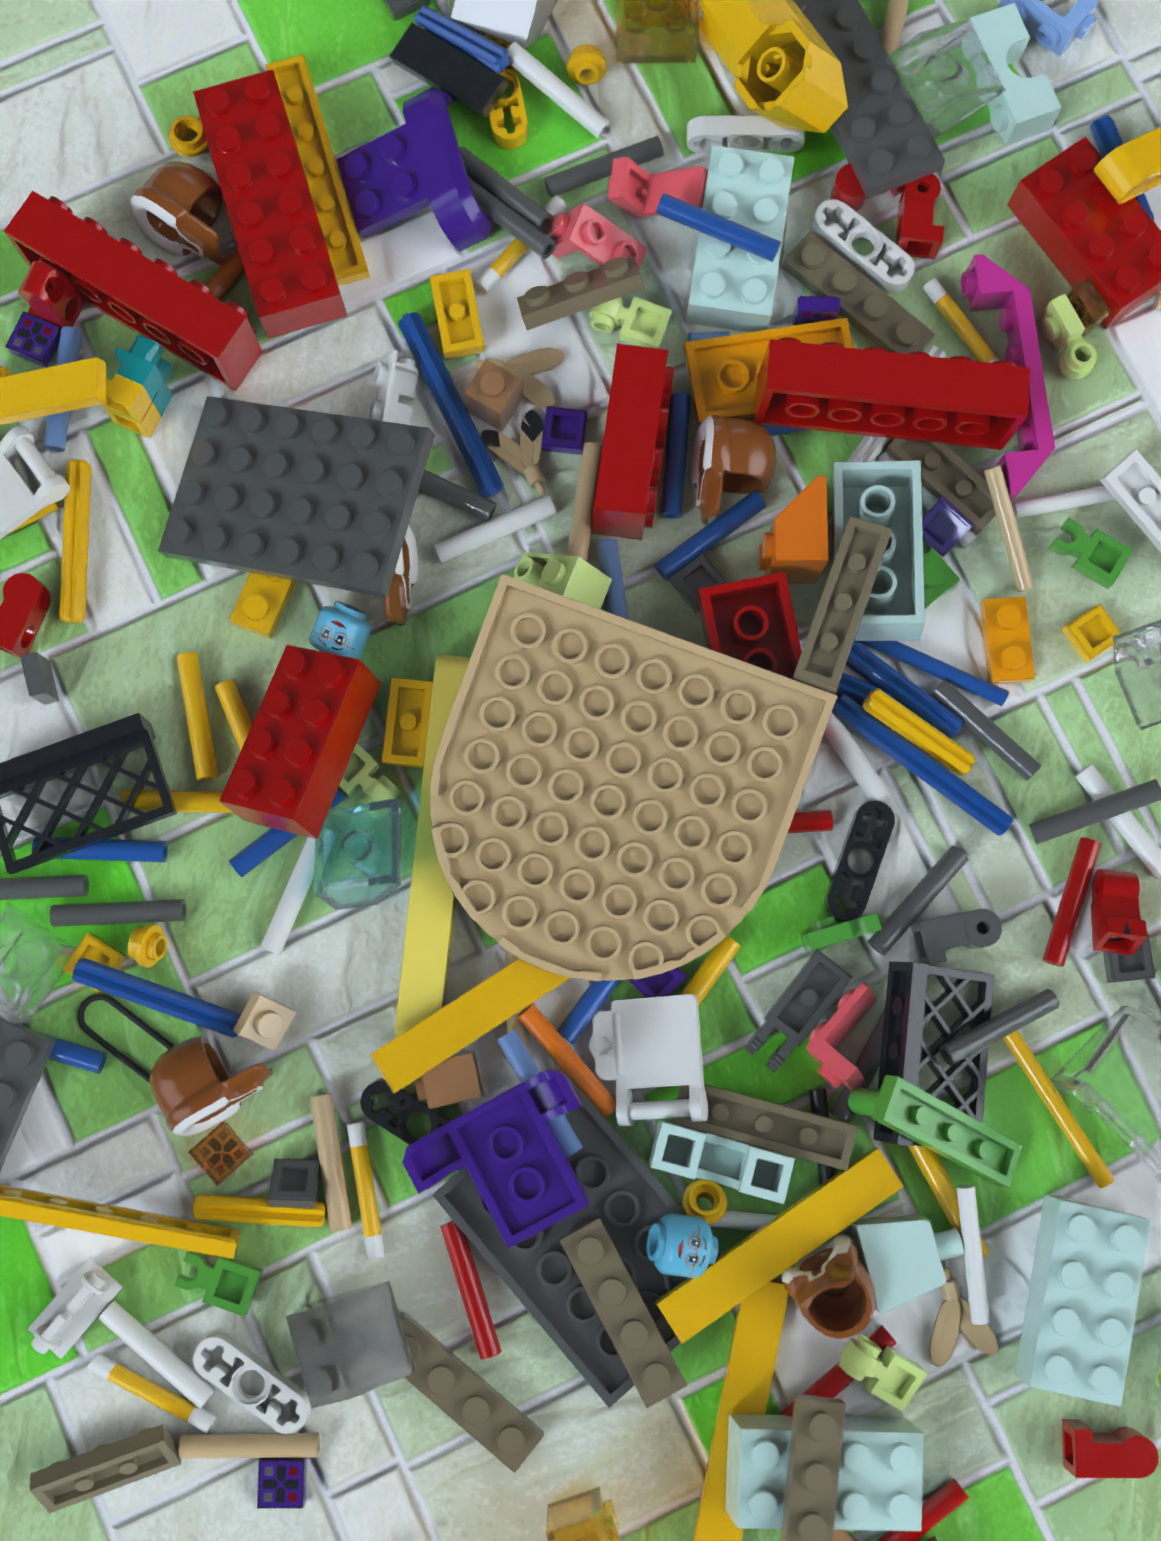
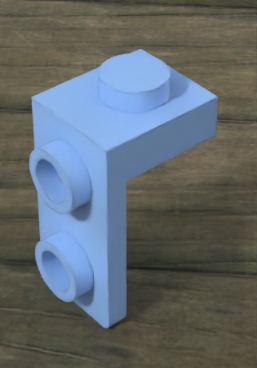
[998,0,1099,56]

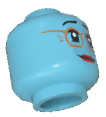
[309,601,372,659]
[647,1214,718,1278]

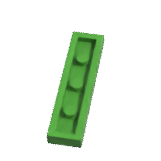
[848,1075,1023,1188]

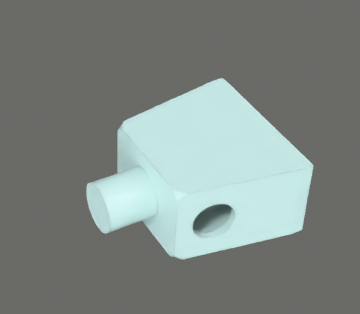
[850,1214,964,1313]

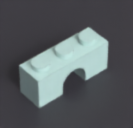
[960,3,1061,146]
[648,1119,795,1204]

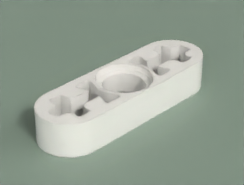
[687,115,805,153]
[812,199,915,293]
[193,1333,311,1434]

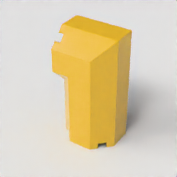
[698,0,848,133]

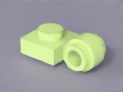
[1039,294,1097,379]
[589,296,673,349]
[339,743,401,817]
[838,1333,928,1412]

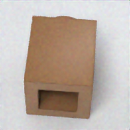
[464,359,523,432]
[415,1052,484,1109]

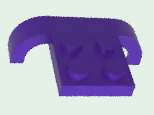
[336,87,493,251]
[402,1068,590,1248]

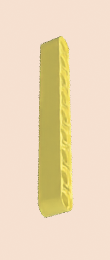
[395,654,471,1037]

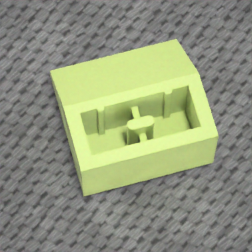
[513,552,612,609]

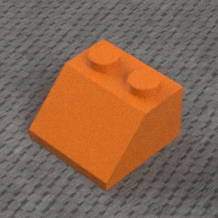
[758,476,829,584]

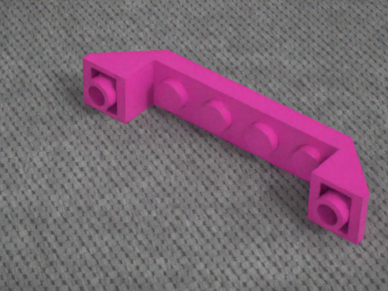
[961,254,1055,502]

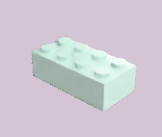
[685,145,794,332]
[832,460,925,641]
[1015,1194,1151,1407]
[725,1414,924,1531]

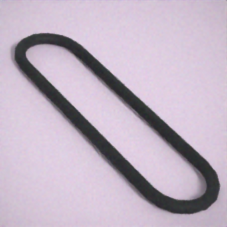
[77,994,174,1083]

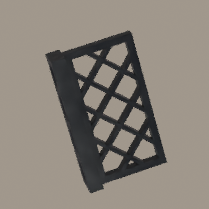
[0,713,177,875]
[873,961,994,1146]

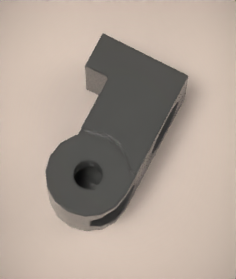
[911,909,1002,965]

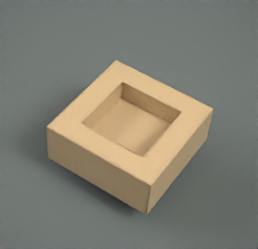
[233,991,297,1052]

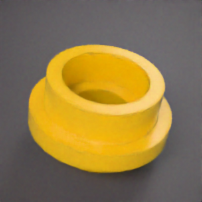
[566,44,607,85]
[169,115,209,158]
[128,923,167,968]
[682,1179,727,1225]

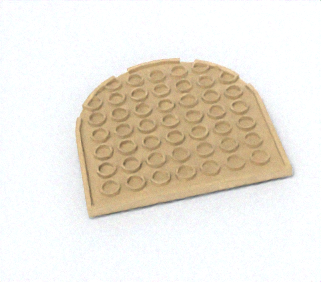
[430,574,837,981]

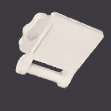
[0,426,70,540]
[588,994,708,1126]

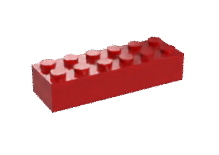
[193,69,348,339]
[4,190,263,391]
[754,337,1030,450]

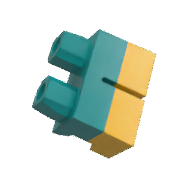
[102,335,173,439]

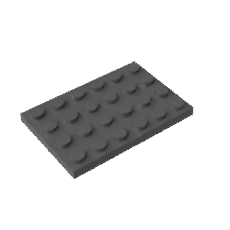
[158,396,435,598]
[432,1076,721,1408]

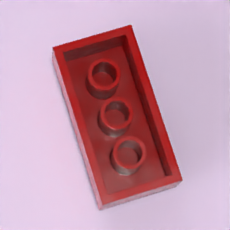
[1007,136,1161,330]
[592,343,675,540]
[696,572,821,743]
[219,645,381,839]

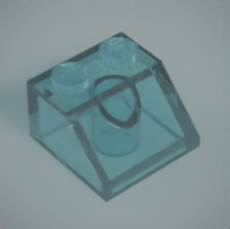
[314,798,402,910]

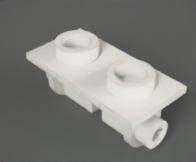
[367,349,419,425]
[28,1257,123,1359]

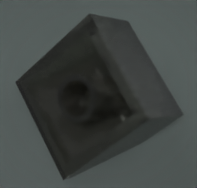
[286,1281,416,1409]

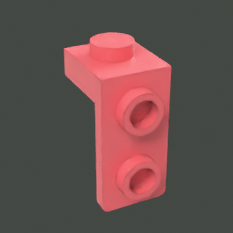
[608,157,708,219]
[548,203,647,269]
[806,982,877,1091]

